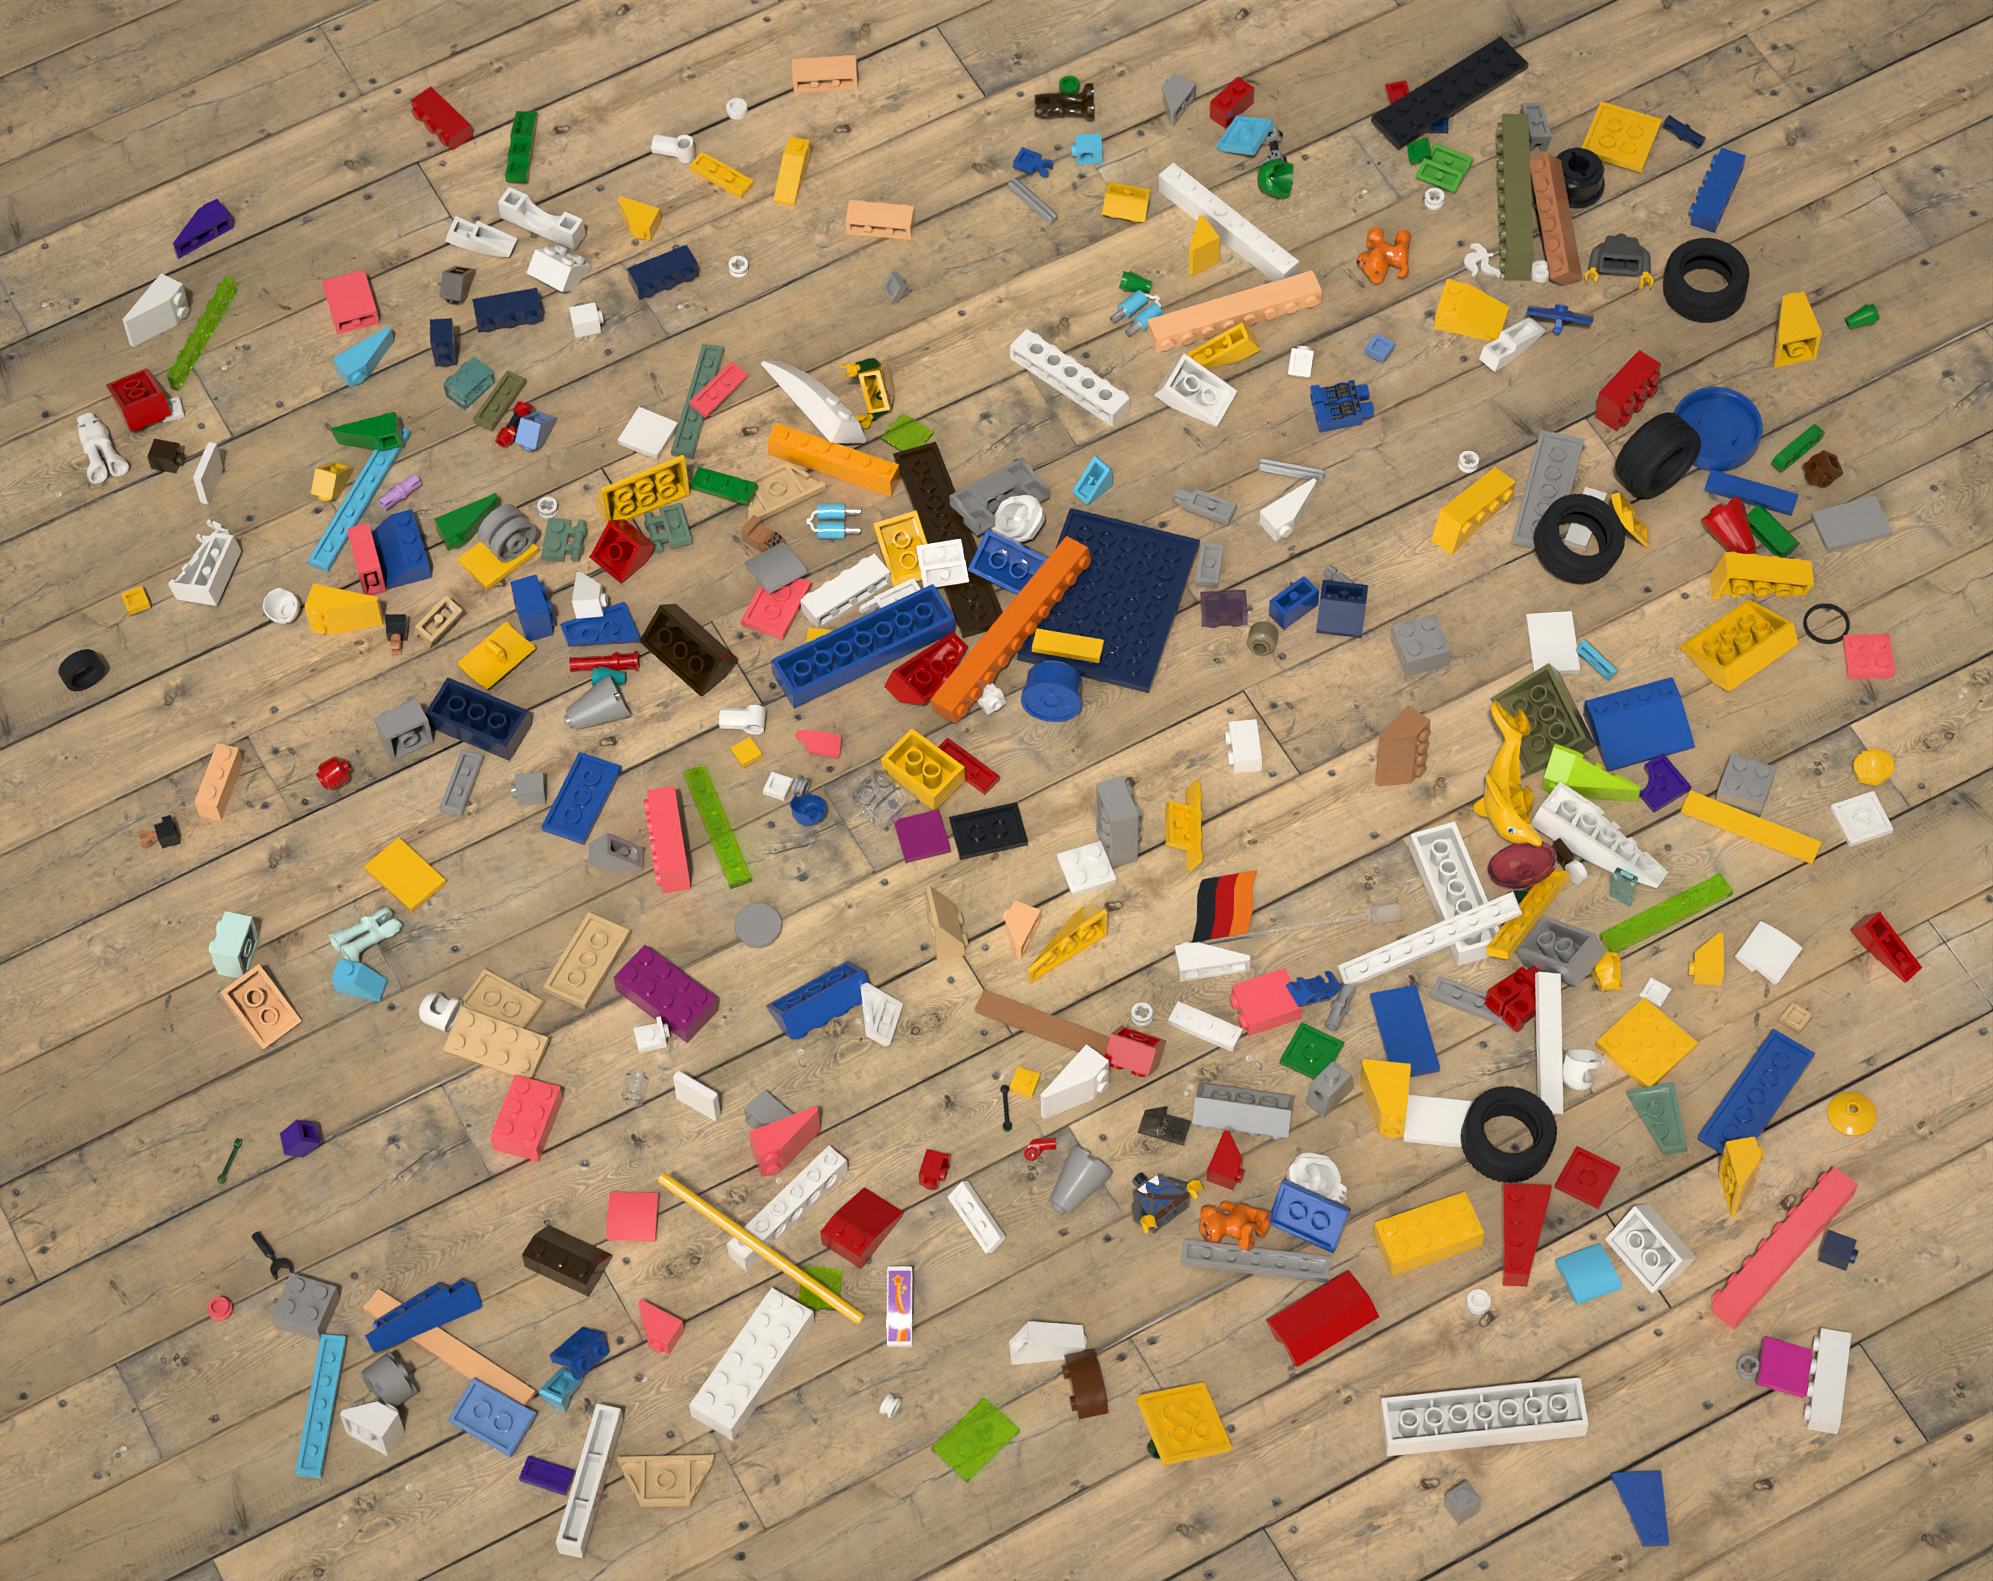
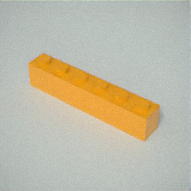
[767,423,900,497]

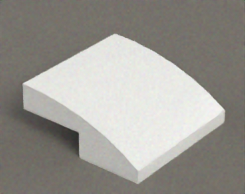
[916,539,969,588]
[1734,921,1802,985]

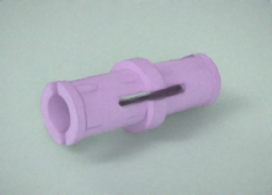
[378,474,422,511]

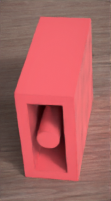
[322,270,379,334]
[347,524,386,596]
[1229,968,1303,1036]

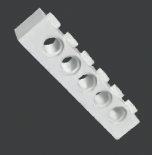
[1010,329,1130,427]
[727,1146,848,1271]

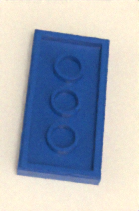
[541,752,622,845]
[1369,985,1440,1078]

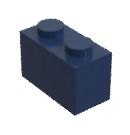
[430,318,457,367]

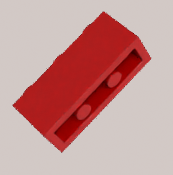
[411,86,473,151]

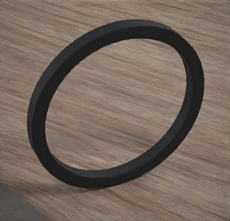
[1803,603,1850,644]

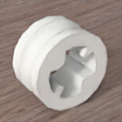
[1424,188,1444,210]
[728,256,749,277]
[1458,451,1479,473]
[537,497,558,520]
[1131,1002,1153,1027]
[880,1393,902,1419]

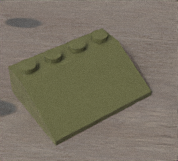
[1490,663,1596,774]

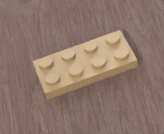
[543,912,631,1010]
[443,1006,550,1079]

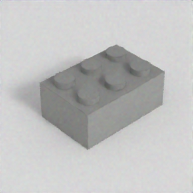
[1516,915,1605,987]

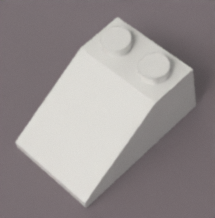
[122,273,190,347]
[1154,353,1237,426]
[1040,1044,1110,1119]

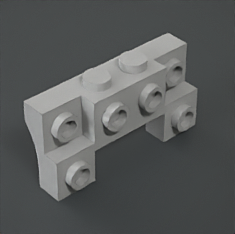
[949,458,1050,536]

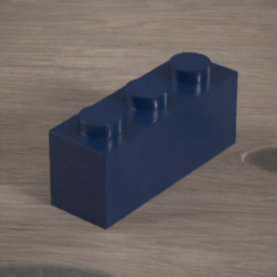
[627,245,699,300]
[472,288,543,333]

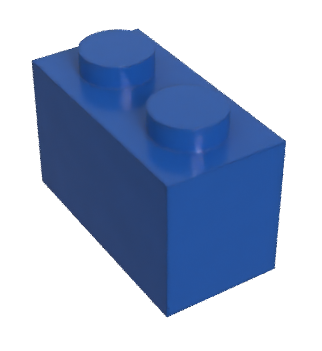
[1269,576,1319,630]

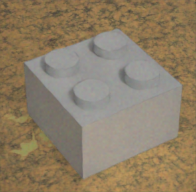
[1390,614,1451,677]
[374,699,433,762]
[1716,753,1777,817]
[272,1273,340,1341]

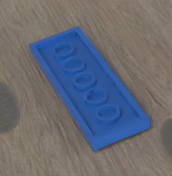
[1698,1029,1815,1155]

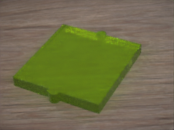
[881,413,934,451]
[798,1266,843,1311]

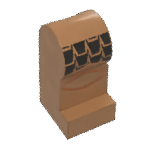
[741,515,786,553]

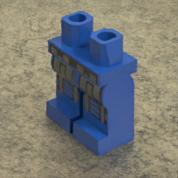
[1310,380,1374,433]

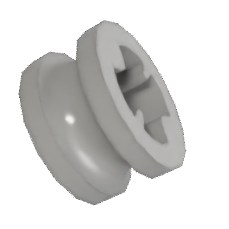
[791,774,811,797]
[1736,1355,1759,1381]

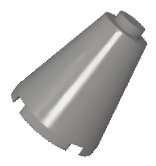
[564,675,631,730]
[1049,1146,1112,1215]

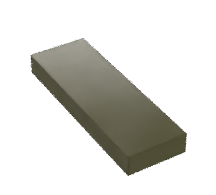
[473,371,527,432]

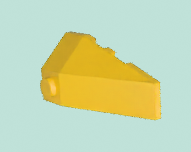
[1027,904,1107,984]

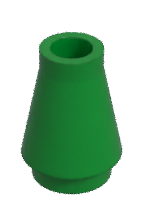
[1119,270,1153,294]
[1845,304,1880,330]

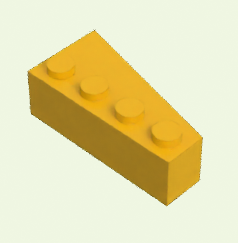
[1709,552,1814,599]

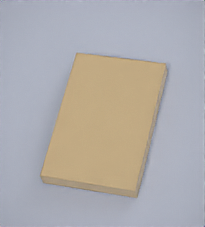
[462,968,544,1029]

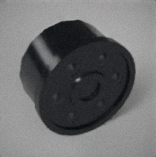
[1556,147,1605,209]

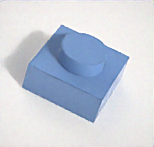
[1365,333,1395,363]

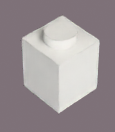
[569,302,604,338]

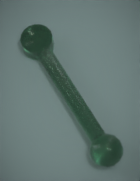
[217,1138,242,1184]

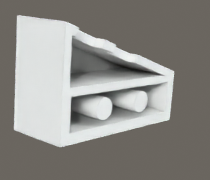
[168,532,241,606]

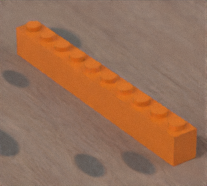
[930,536,1091,724]

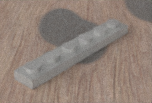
[1181,1239,1331,1283]

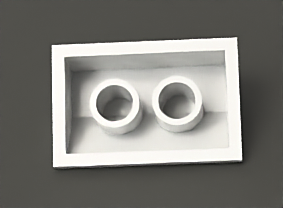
[1605,1203,1697,1294]

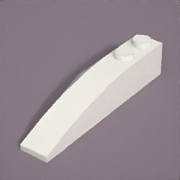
[761,361,867,443]
[1531,782,1668,888]

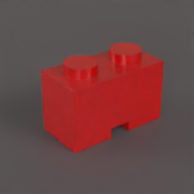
[1209,77,1254,129]

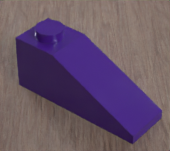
[173,198,234,259]

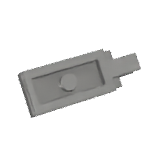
[1173,488,1237,526]

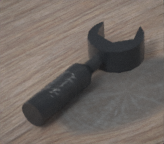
[251,1231,293,1281]

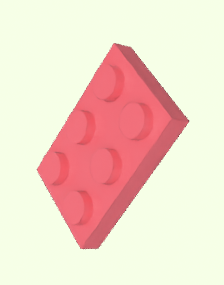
[741,578,812,640]

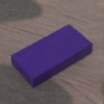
[519,1456,576,1496]

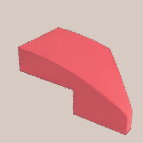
[795,730,842,759]

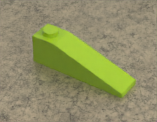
[1542,744,1641,802]

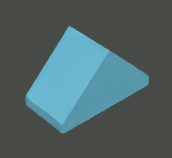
[1072,456,1112,505]

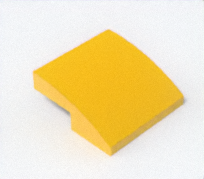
[1611,492,1650,547]

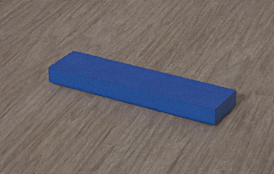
[1705,469,1799,516]

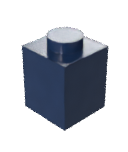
[1818,1230,1859,1271]

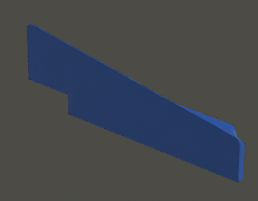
[365,1278,482,1353]

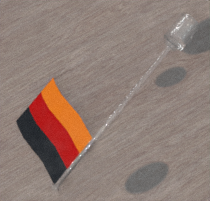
[1189,870,1402,945]

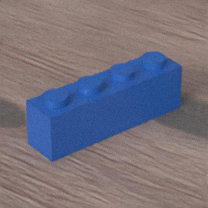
[1689,147,1746,233]

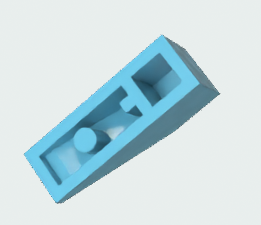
[333,326,394,388]

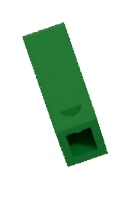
[331,412,404,451]

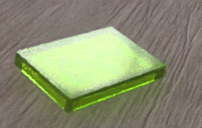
[931,1397,1020,1483]

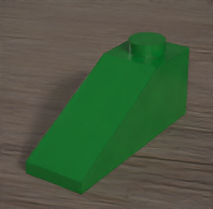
[434,493,500,551]

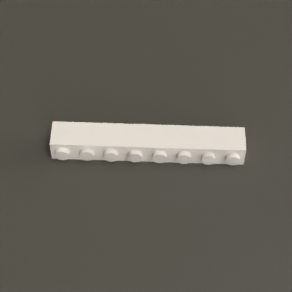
[1158,163,1299,282]

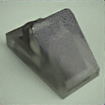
[1138,1106,1191,1146]

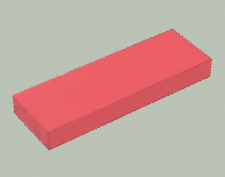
[689,361,748,419]

